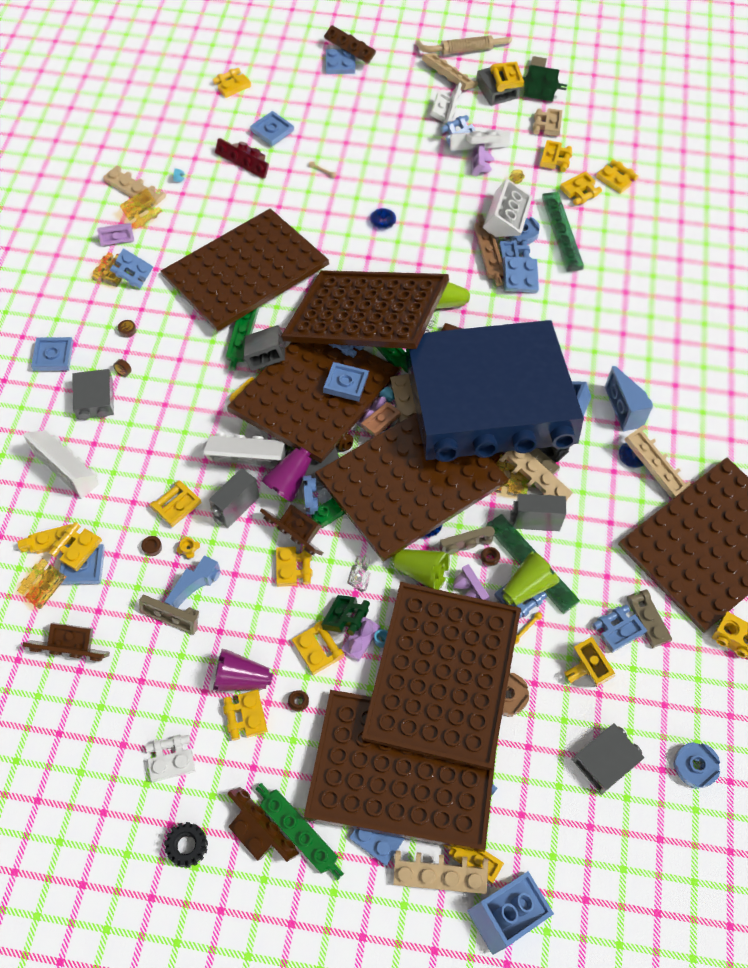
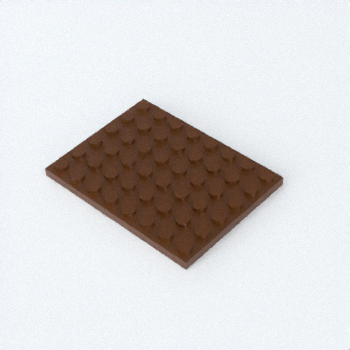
[161,208,330,332]
[281,270,450,349]
[227,342,400,463]
[315,413,509,562]
[618,457,748,633]
[362,581,521,771]
[304,689,497,852]

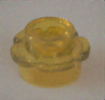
[509,169,525,184]

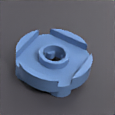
[508,217,540,245]
[303,475,318,515]
[673,742,721,789]

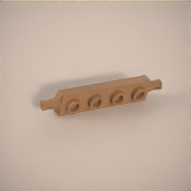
[474,214,504,287]

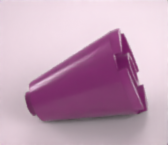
[261,447,312,502]
[213,648,273,691]

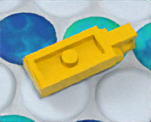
[17,524,75,554]
[443,845,504,885]

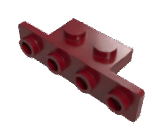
[215,138,269,179]

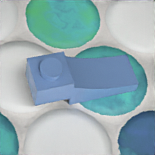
[164,555,221,608]

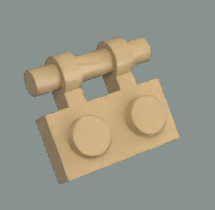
[532,108,563,136]

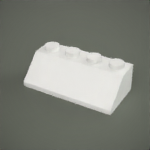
[483,178,533,237]
[23,431,99,499]
[204,433,287,466]

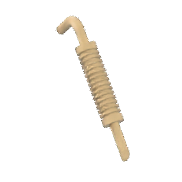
[415,35,512,55]

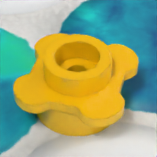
[177,537,200,559]

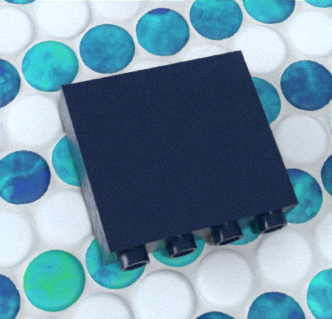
[406,320,584,462]

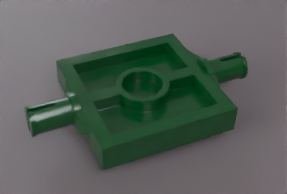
[523,65,568,102]

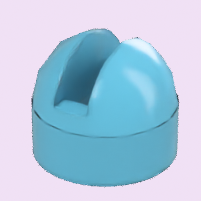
[173,168,185,182]
[379,386,394,402]
[374,629,388,648]

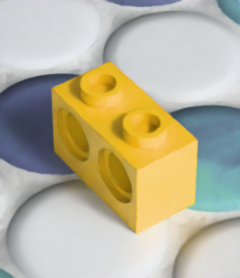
[711,611,748,659]

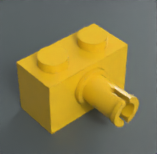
[564,637,615,687]

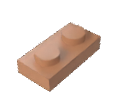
[361,402,401,437]

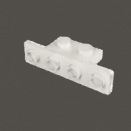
[430,82,462,134]
[450,130,511,150]

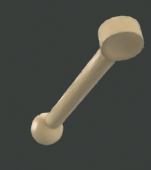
[309,161,337,178]

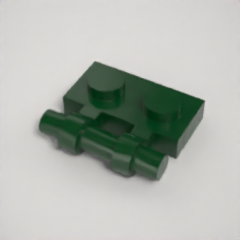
[321,595,370,636]

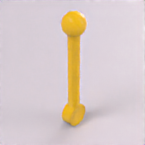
[515,612,542,644]

